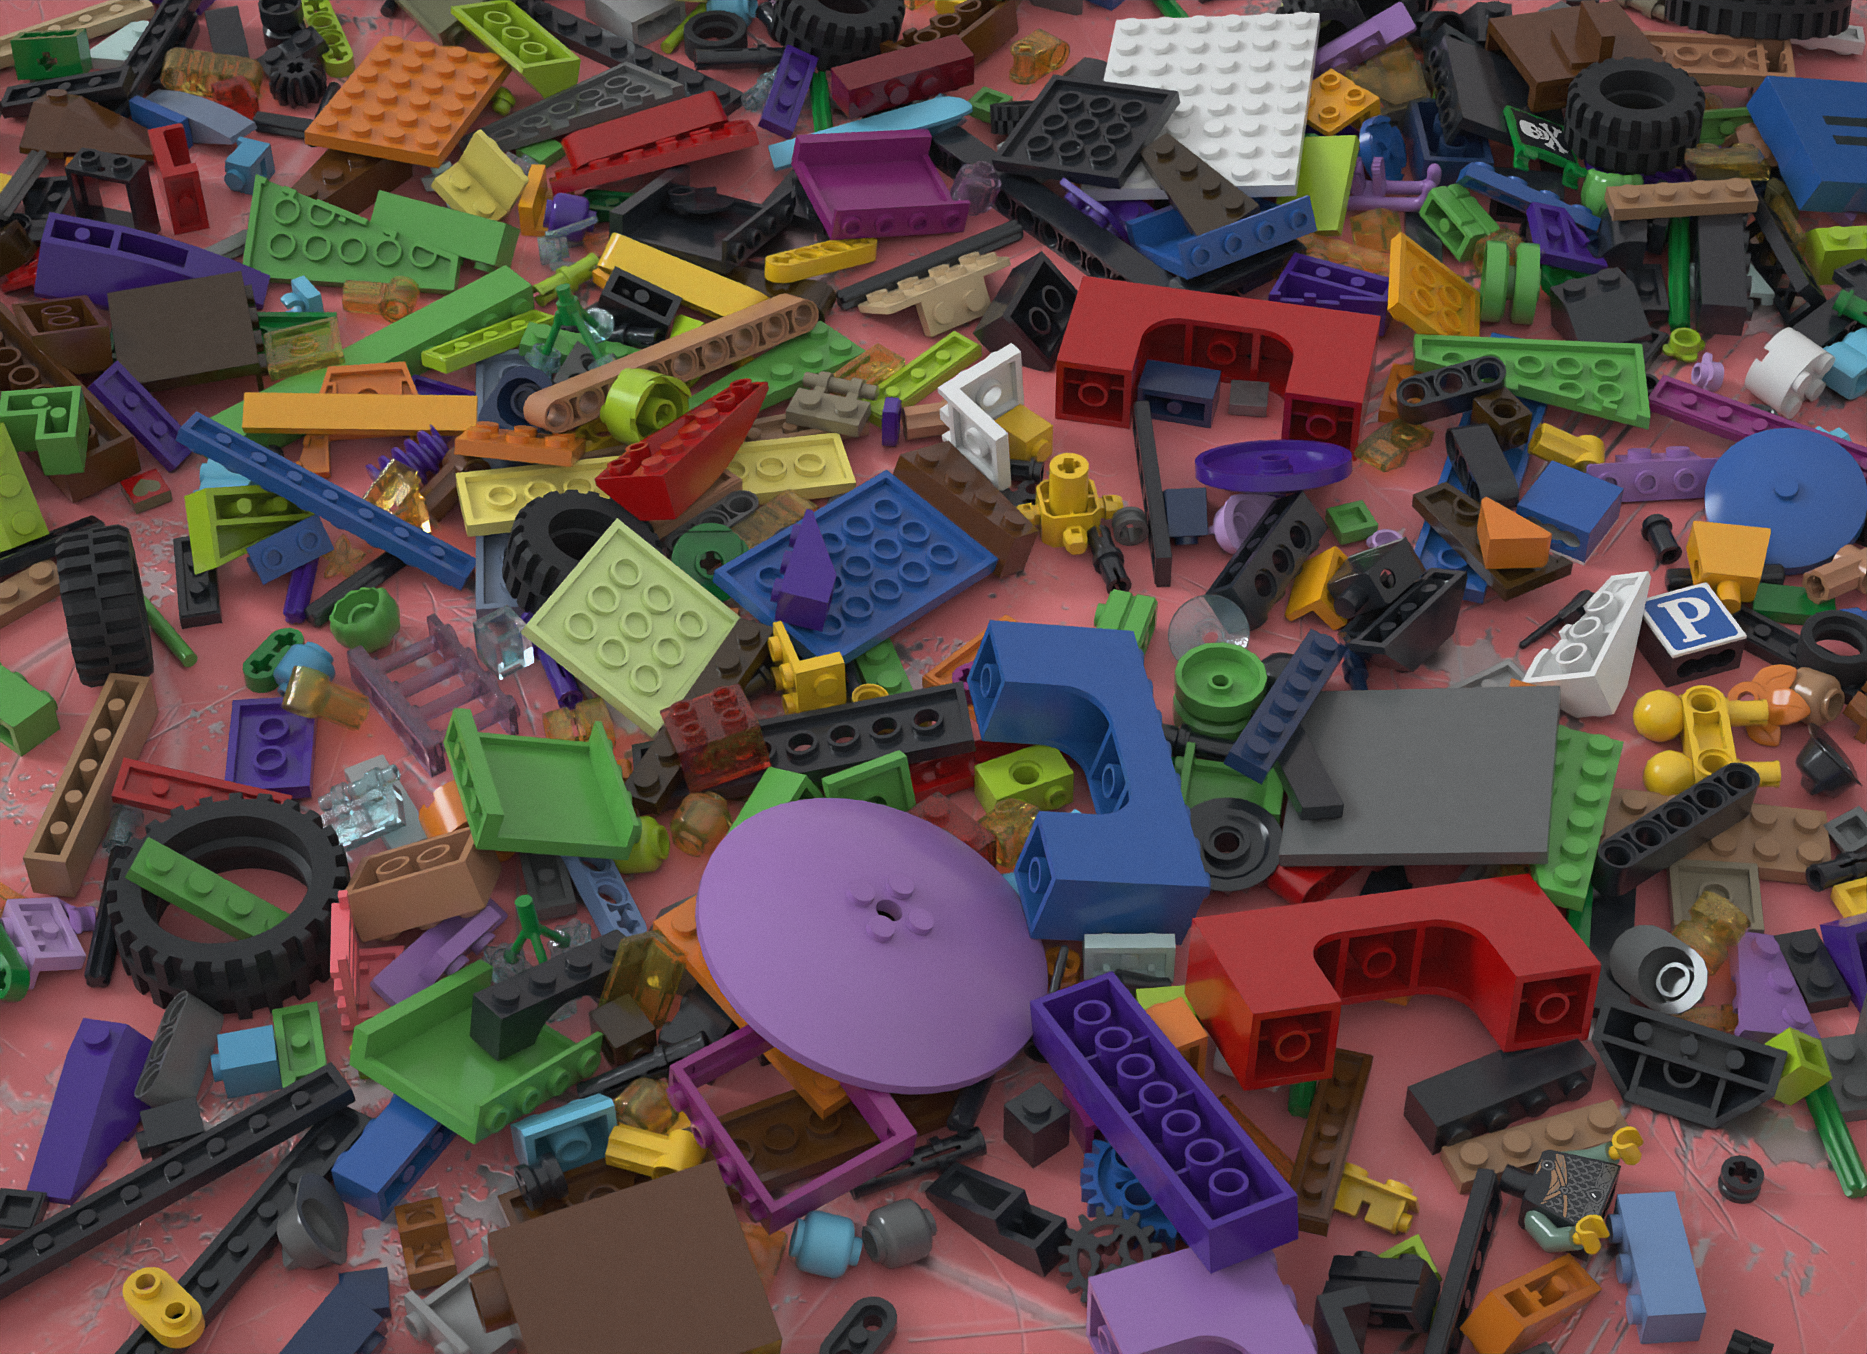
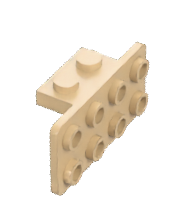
[858,252,1011,337]

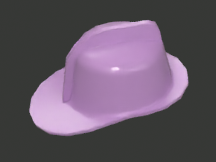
[1208,494,1276,555]

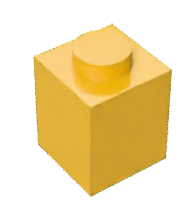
[994,404,1053,462]

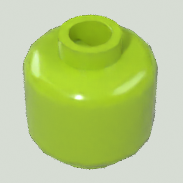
[612,816,670,875]

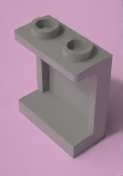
[403,1228,516,1354]

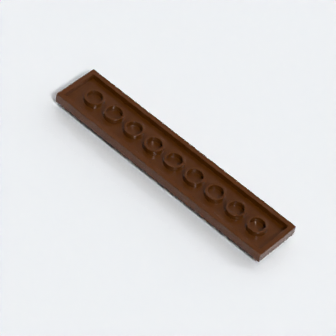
[497,1088,961,1226]

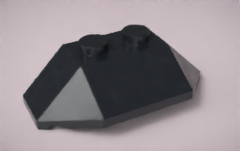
[1337,568,1468,673]
[1591,996,1788,1129]

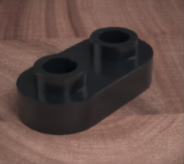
[819,1297,897,1354]

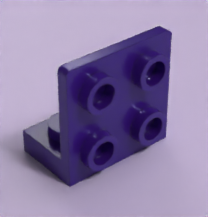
[1059,177,1156,246]

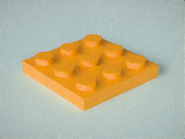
[1387,231,1480,337]

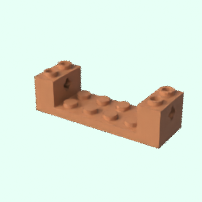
[1641,31,1796,100]

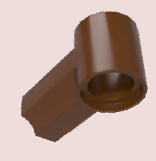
[414,447,491,523]

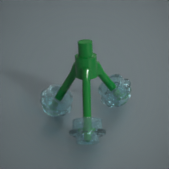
[525,284,617,376]

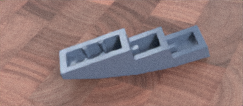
[145,89,257,145]

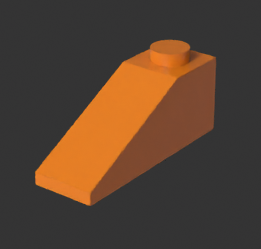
[1460,1253,1602,1354]

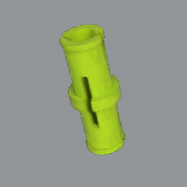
[532,253,599,307]

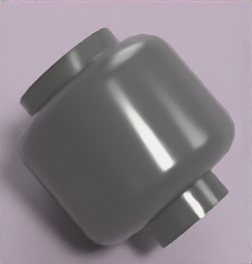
[862,1199,937,1269]

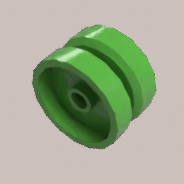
[1480,240,1541,325]
[1172,642,1267,740]

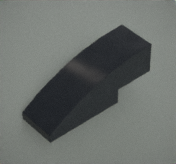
[925,1162,1072,1277]

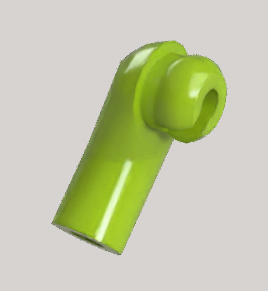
[490,86,516,116]

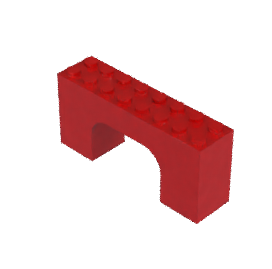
[1055,276,1381,461]
[1184,873,1601,1091]

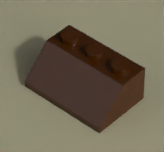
[12,295,113,377]

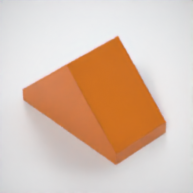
[1477,497,1552,569]

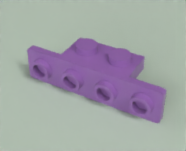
[1312,2,1417,81]
[1586,446,1720,502]
[370,898,508,1007]

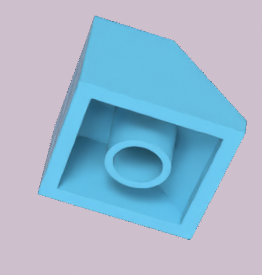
[510,1094,617,1172]

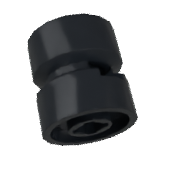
[258,0,306,49]
[1405,11,1468,55]

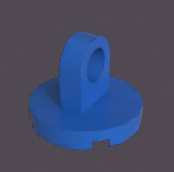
[1357,115,1407,181]

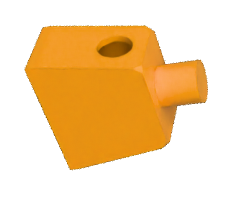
[1686,520,1771,614]

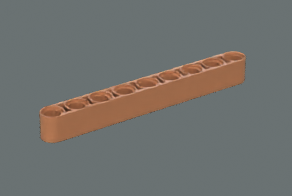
[523,293,819,433]

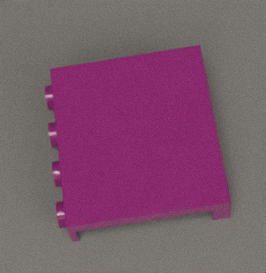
[791,129,971,240]

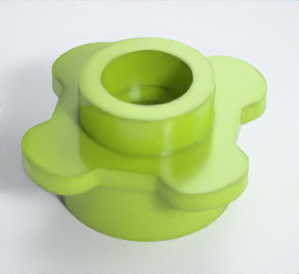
[1662,328,1706,363]

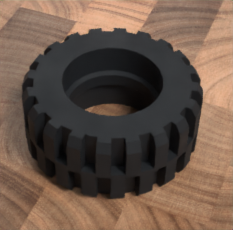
[772,0,906,73]
[1563,57,1706,176]
[502,490,664,615]
[55,524,154,688]

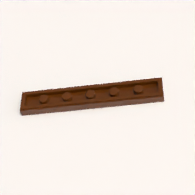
[1289,1048,1374,1237]

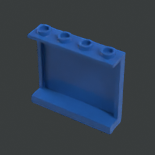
[1125,195,1317,279]

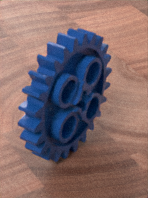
[1080,1137,1190,1253]

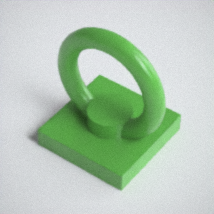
[813,750,919,817]

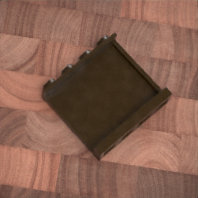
[107,271,269,393]

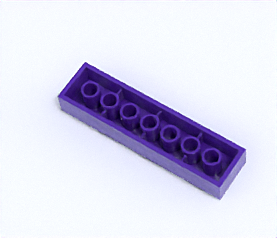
[1030,971,1298,1274]

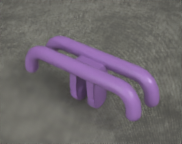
[1347,157,1442,212]

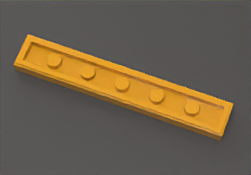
[242,392,478,436]

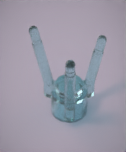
[537,216,609,271]

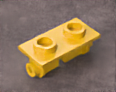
[1334,1162,1420,1235]

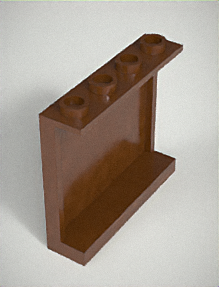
[1485,1,1666,113]

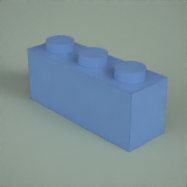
[1606,1191,1707,1344]

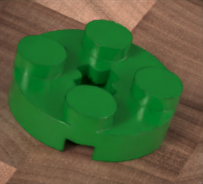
[670,523,749,603]

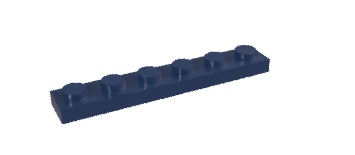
[1223,629,1347,785]

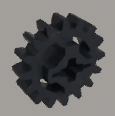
[1058,1206,1164,1308]

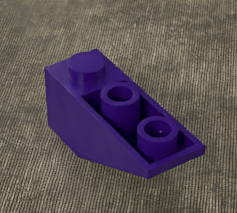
[770,509,837,632]

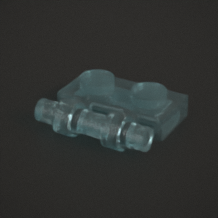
[318,764,407,853]

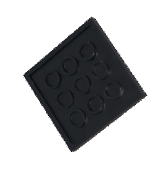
[991,74,1180,190]

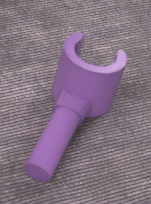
[58,898,96,934]

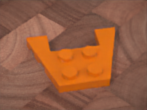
[296,362,442,478]

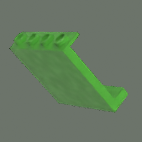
[443,708,642,860]
[349,959,603,1145]

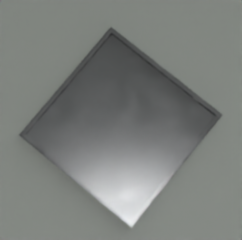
[1278,686,1561,867]

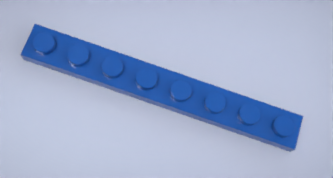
[175,411,476,591]

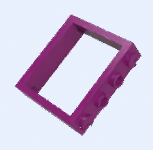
[666,1025,918,1235]

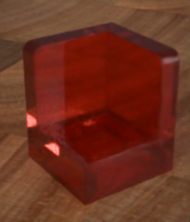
[210,75,260,120]

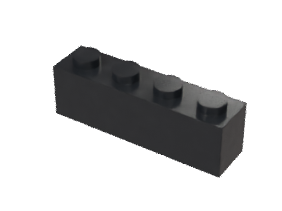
[1403,1038,1597,1155]

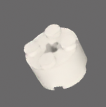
[1744,327,1836,419]

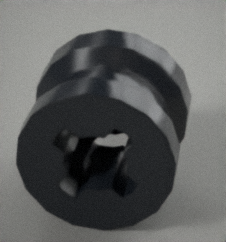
[513,1152,569,1211]

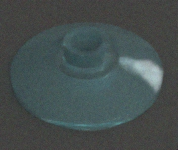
[1168,594,1250,661]

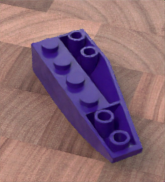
[34,212,270,311]

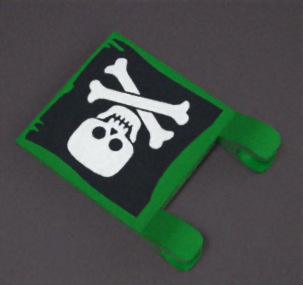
[1503,105,1588,190]

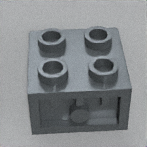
[1819,993,1867,1122]

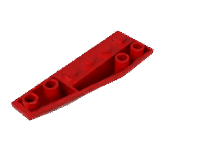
[594,378,769,521]

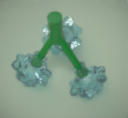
[481,895,592,1023]

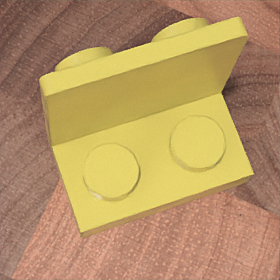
[431,129,529,222]

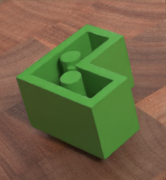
[0,386,90,476]

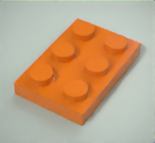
[454,421,586,467]

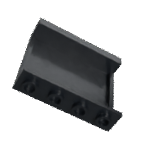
[1427,36,1564,173]
[609,164,794,275]

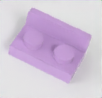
[0,897,86,990]

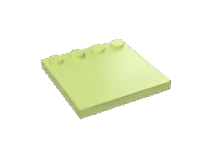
[520,518,741,738]

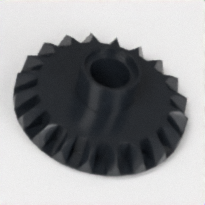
[1190,797,1282,897]

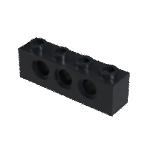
[1204,491,1328,633]

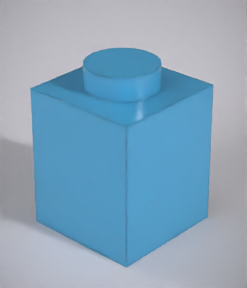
[211,1025,283,1099]

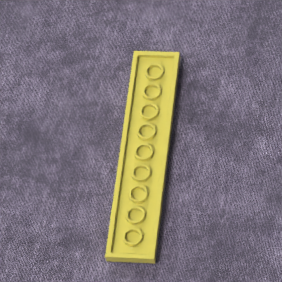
[456,433,856,537]

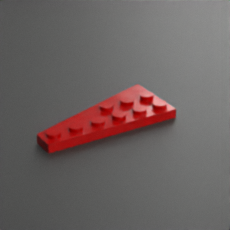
[549,120,759,196]

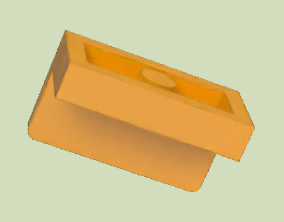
[518,164,575,237]
[1284,545,1348,631]

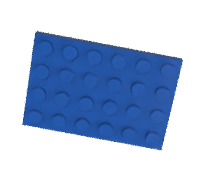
[713,470,999,665]

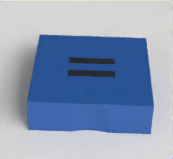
[1746,75,1867,213]

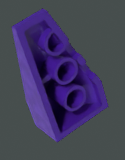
[26,1018,153,1205]

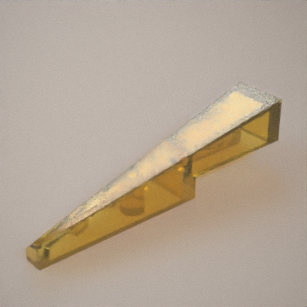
[1351,38,1429,105]

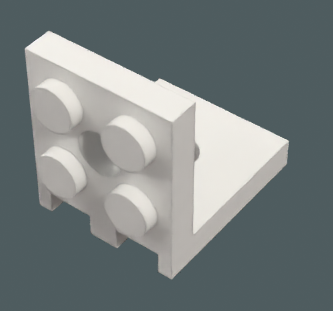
[938,343,1024,490]

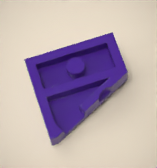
[1526,201,1608,275]

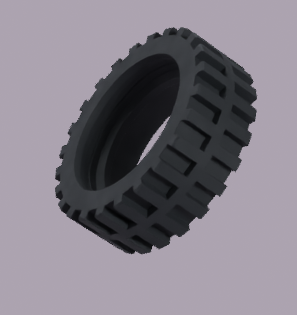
[1664,0,1852,40]
[106,792,356,1020]

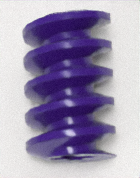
[365,424,449,503]

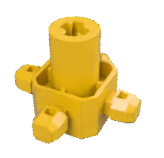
[1016,453,1124,555]

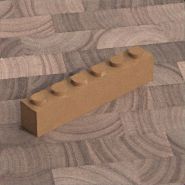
[23,673,159,898]

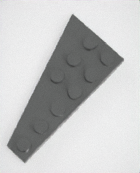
[458,61,686,152]

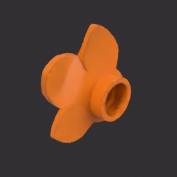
[1727,664,1811,747]

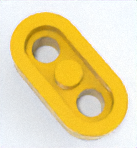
[122,1267,205,1348]

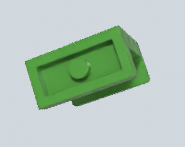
[1174,742,1285,826]

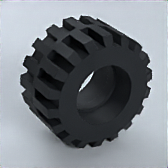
[1276,0,1366,49]

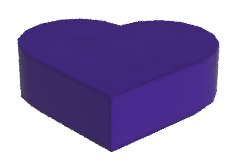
[882,397,902,447]

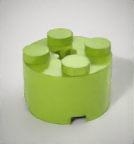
[600,368,692,445]

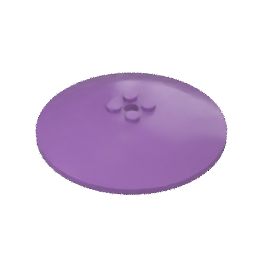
[695,798,1048,1094]

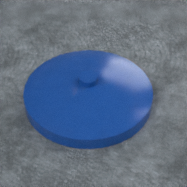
[1705,428,1867,575]

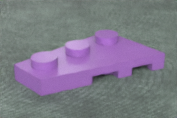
[1728,931,1821,1044]

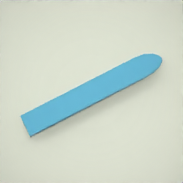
[768,96,973,172]

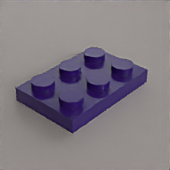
[225,695,319,799]

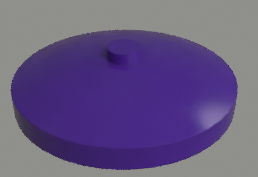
[1195,439,1353,498]

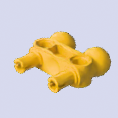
[1632,685,1781,797]

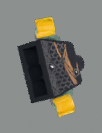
[1499,1126,1644,1262]

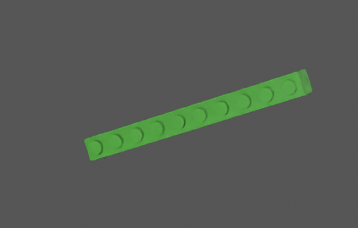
[203,265,535,460]

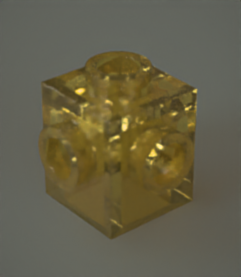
[973,797,1040,870]

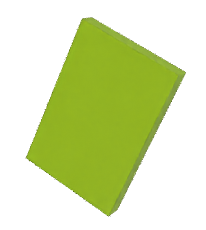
[1276,135,1360,237]

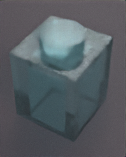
[473,605,534,680]

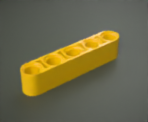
[597,233,770,319]

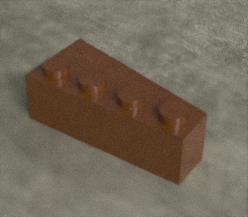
[893,440,1039,578]

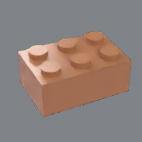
[345,827,502,943]

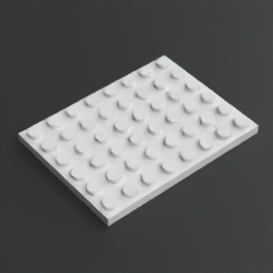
[1081,12,1320,201]

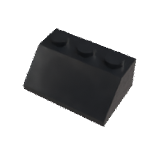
[973,251,1078,372]

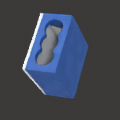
[1516,460,1624,565]

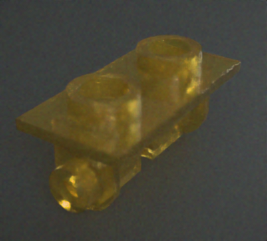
[362,458,422,517]

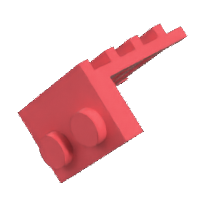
[330,890,405,1031]

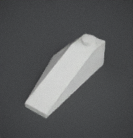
[1522,571,1651,718]

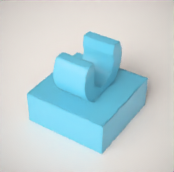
[280,275,324,312]

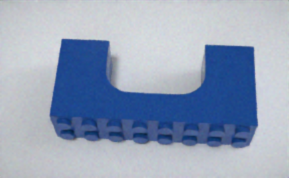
[967,620,1211,945]

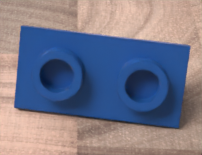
[245,514,334,585]

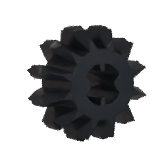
[269,55,327,109]

